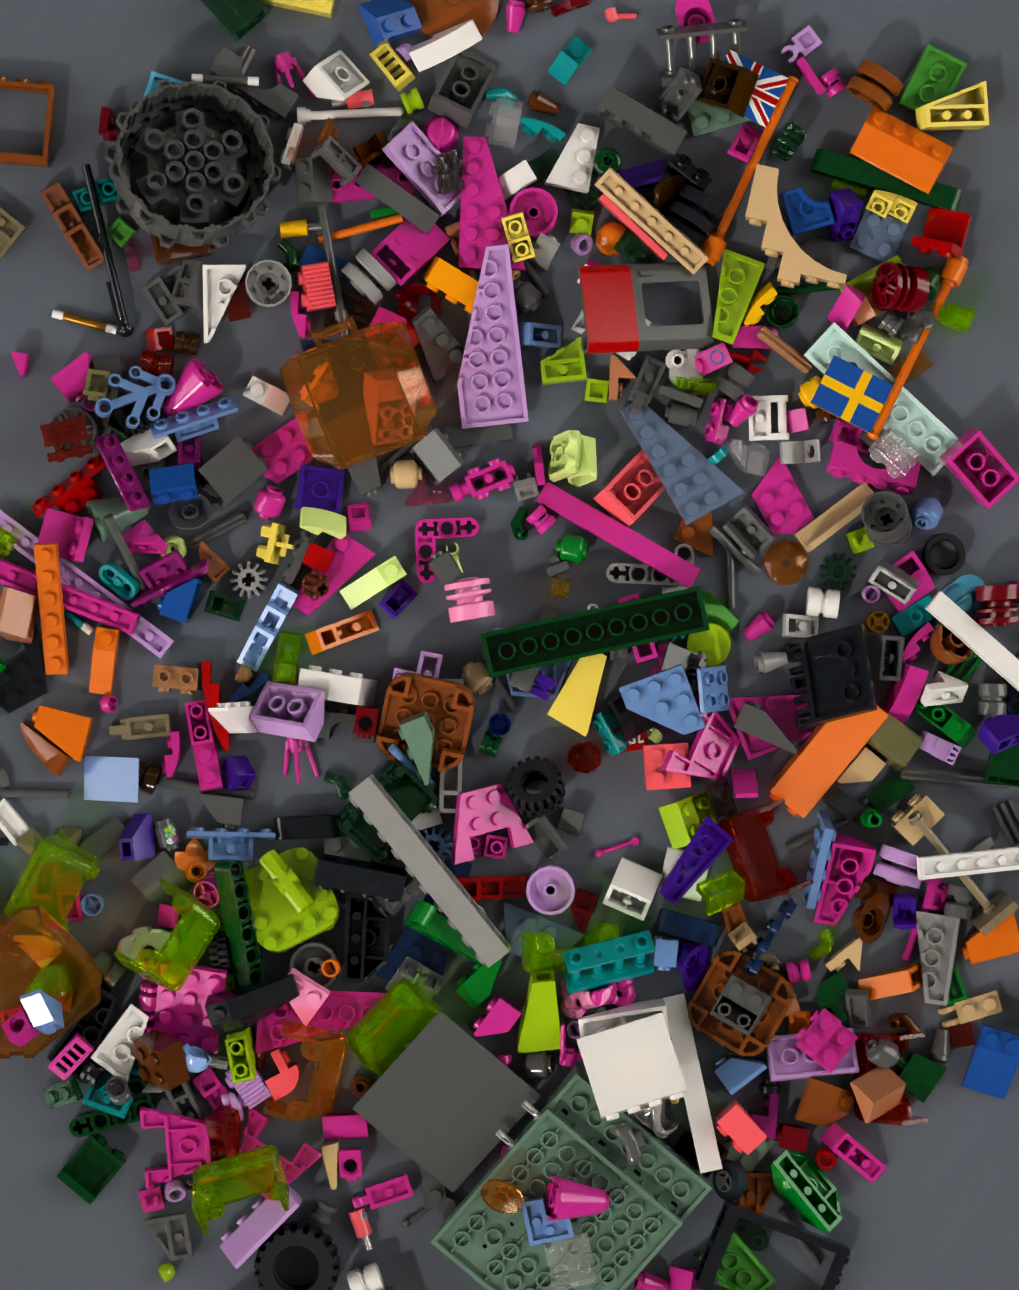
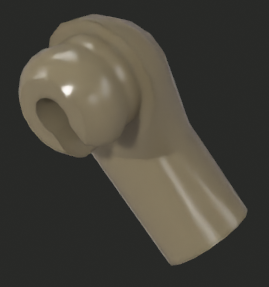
[752,951,782,974]

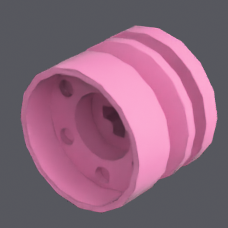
[444,576,496,623]

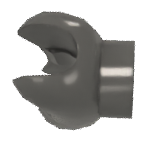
[614,1122,647,1165]

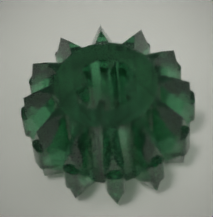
[771,122,806,161]
[819,553,857,590]

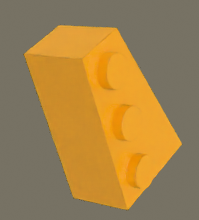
[421,256,478,314]

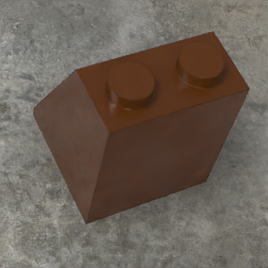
[150,209,215,266]

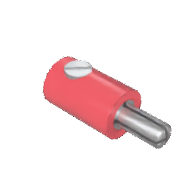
[331,89,374,109]
[348,1207,373,1251]

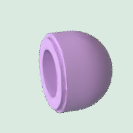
[570,233,593,256]
[164,1179,187,1202]

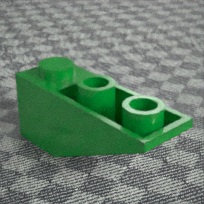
[913,689,978,749]
[455,957,503,1010]

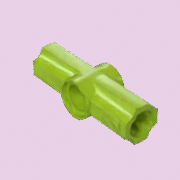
[259,849,314,914]

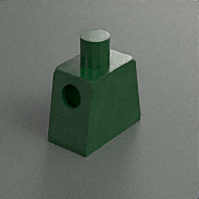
[982,745,1019,787]
[894,1051,947,1103]

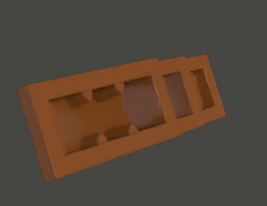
[40,181,105,272]

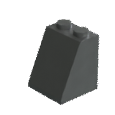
[196,436,268,511]

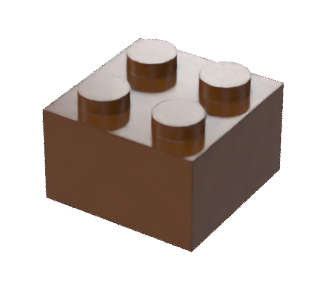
[133,1029,190,1091]

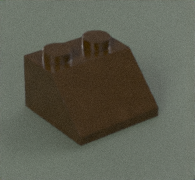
[695,58,759,117]

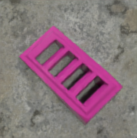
[47,1033,94,1081]

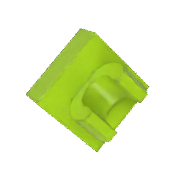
[846,527,875,555]

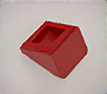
[146,326,175,353]
[302,543,335,574]

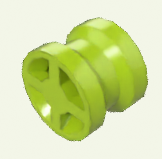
[400,87,425,115]

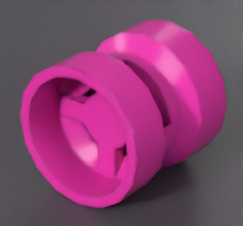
[819,67,847,99]
[526,504,557,535]
[785,958,811,984]

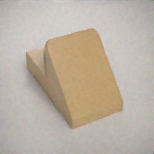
[824,935,863,972]

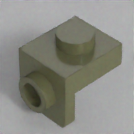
[83,368,111,402]

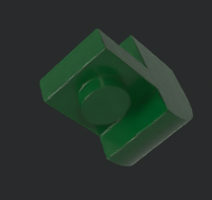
[816,971,850,1023]

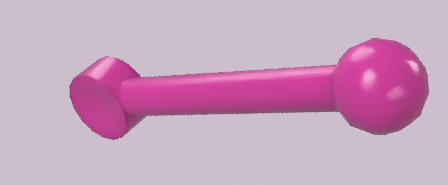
[595,837,639,858]

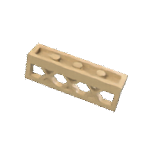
[795,482,879,552]

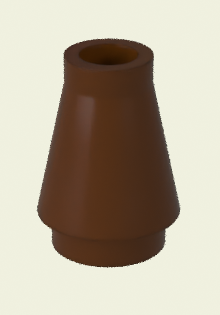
[526,90,561,117]

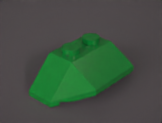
[771,1149,843,1233]

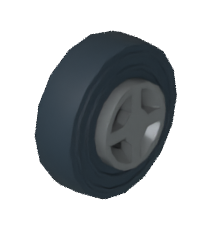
[713,1160,747,1201]

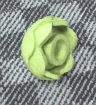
[160,535,187,558]

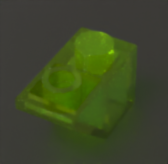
[23,962,72,998]

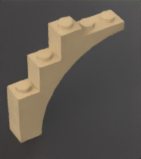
[745,164,847,289]

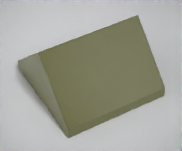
[864,713,924,772]

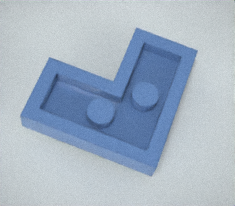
[521,1196,574,1246]

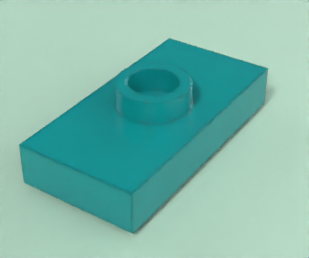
[891,595,935,636]

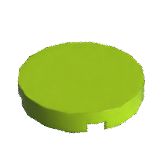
[687,622,731,667]

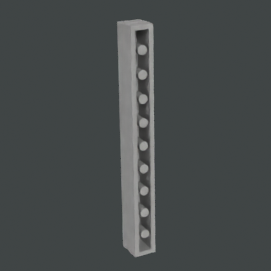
[348,773,511,968]

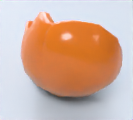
[596,221,629,256]

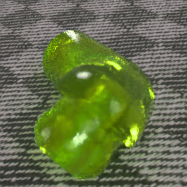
[809,929,835,961]

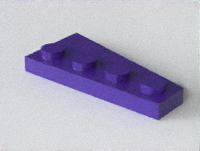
[658,816,734,906]

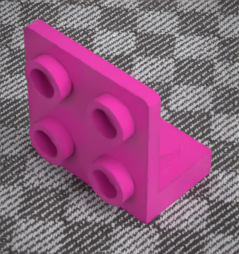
[37,508,94,562]

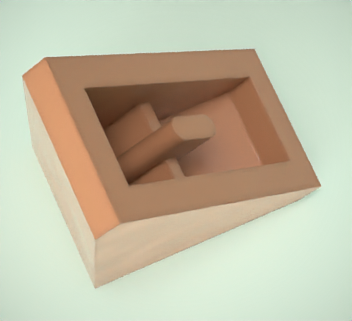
[851,293,889,328]

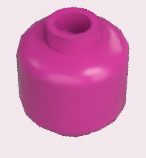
[254,485,286,520]

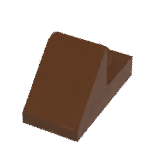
[853,877,898,906]

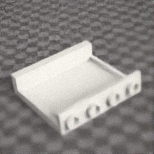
[576,1013,687,1121]

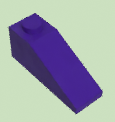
[977,715,1019,755]

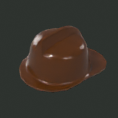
[852,893,890,944]

